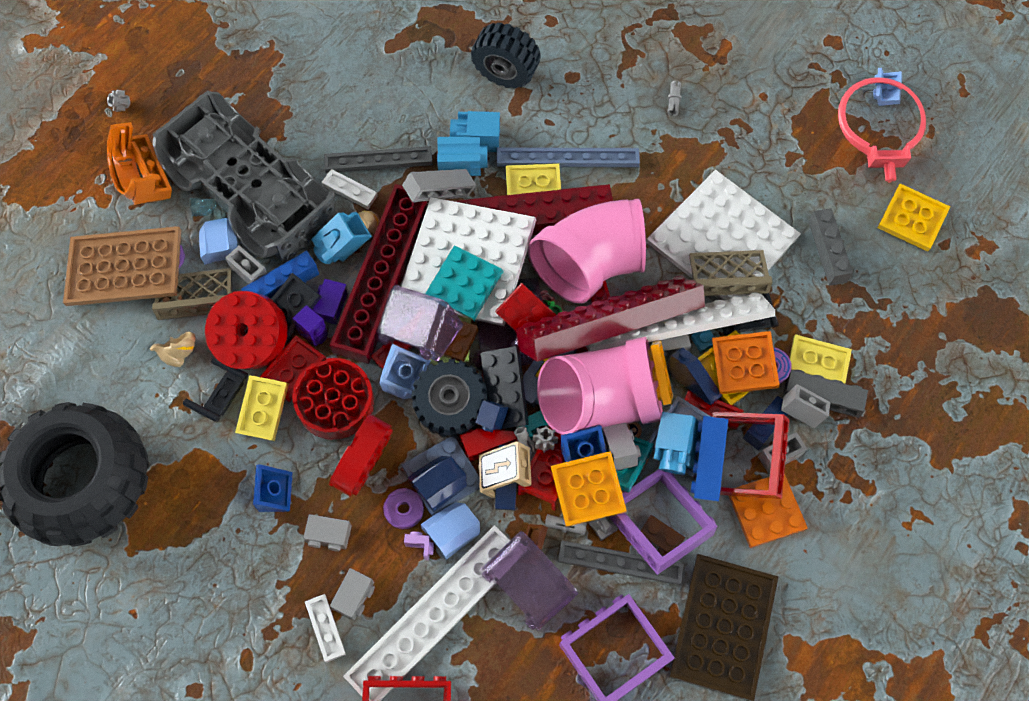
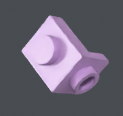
[404,532,434,560]

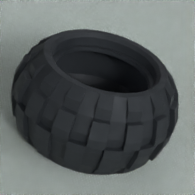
[0,402,149,547]

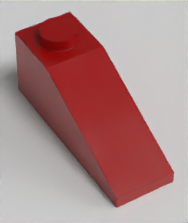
[460,429,518,462]

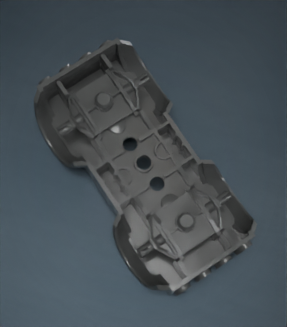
[153,91,337,263]

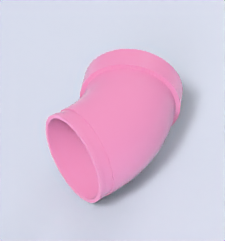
[528,199,646,304]
[537,337,663,434]

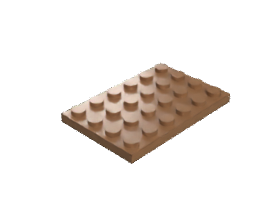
[63,226,181,306]

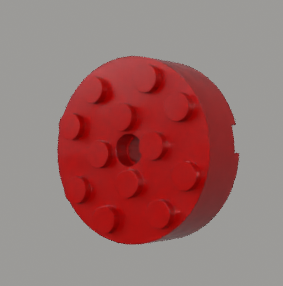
[205,291,287,370]
[292,358,374,440]
[329,414,393,497]

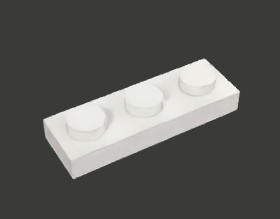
[321,169,378,209]
[305,594,346,663]

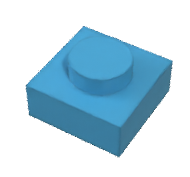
[691,330,715,353]

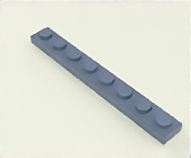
[497,148,640,167]

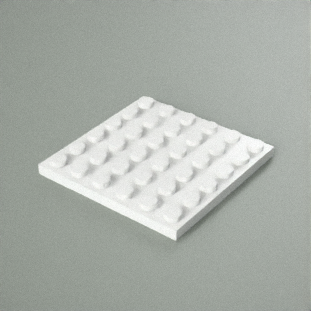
[646,170,801,300]
[397,197,536,326]

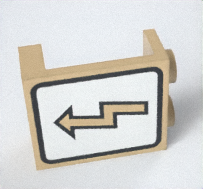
[479,441,531,498]

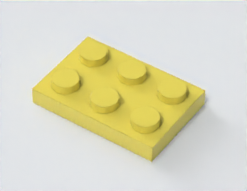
[506,164,561,195]
[789,334,852,384]
[235,375,289,441]

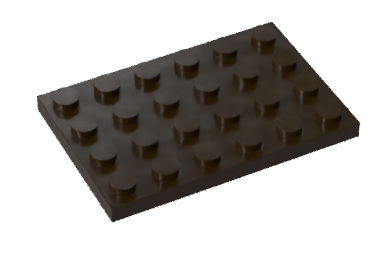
[669,554,779,701]

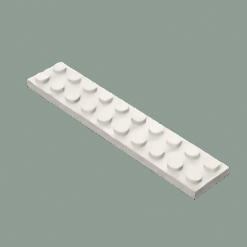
[586,293,775,351]
[343,525,524,701]

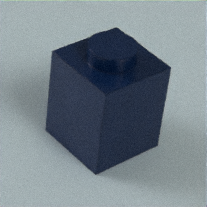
[476,400,508,432]

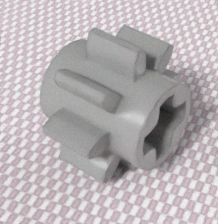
[107,90,130,112]
[533,426,558,452]

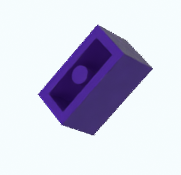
[312,279,349,325]
[293,305,328,347]

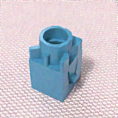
[450,111,500,152]
[437,137,488,176]
[311,212,372,264]
[654,412,701,475]

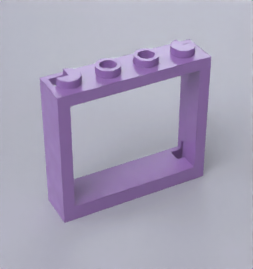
[609,469,717,575]
[559,594,675,701]

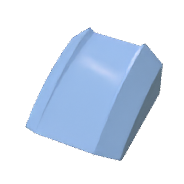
[199,218,239,265]
[379,344,431,399]
[421,502,480,560]

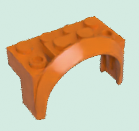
[107,122,172,205]

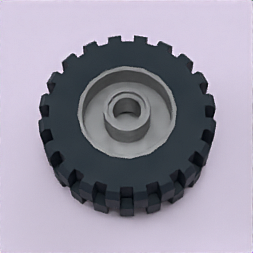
[471,22,541,89]
[411,359,487,437]

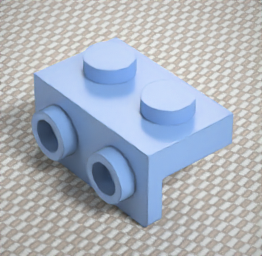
[873,68,902,106]

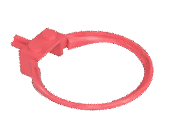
[838,77,926,183]

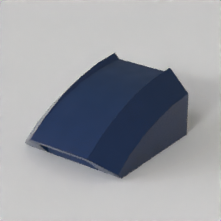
[407,456,467,512]

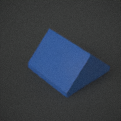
[560,425,606,462]
[253,464,293,512]

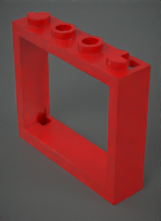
[713,412,789,499]
[362,676,451,701]

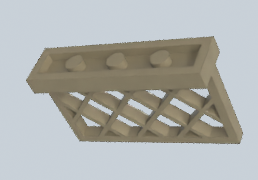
[689,250,772,296]
[152,268,232,320]

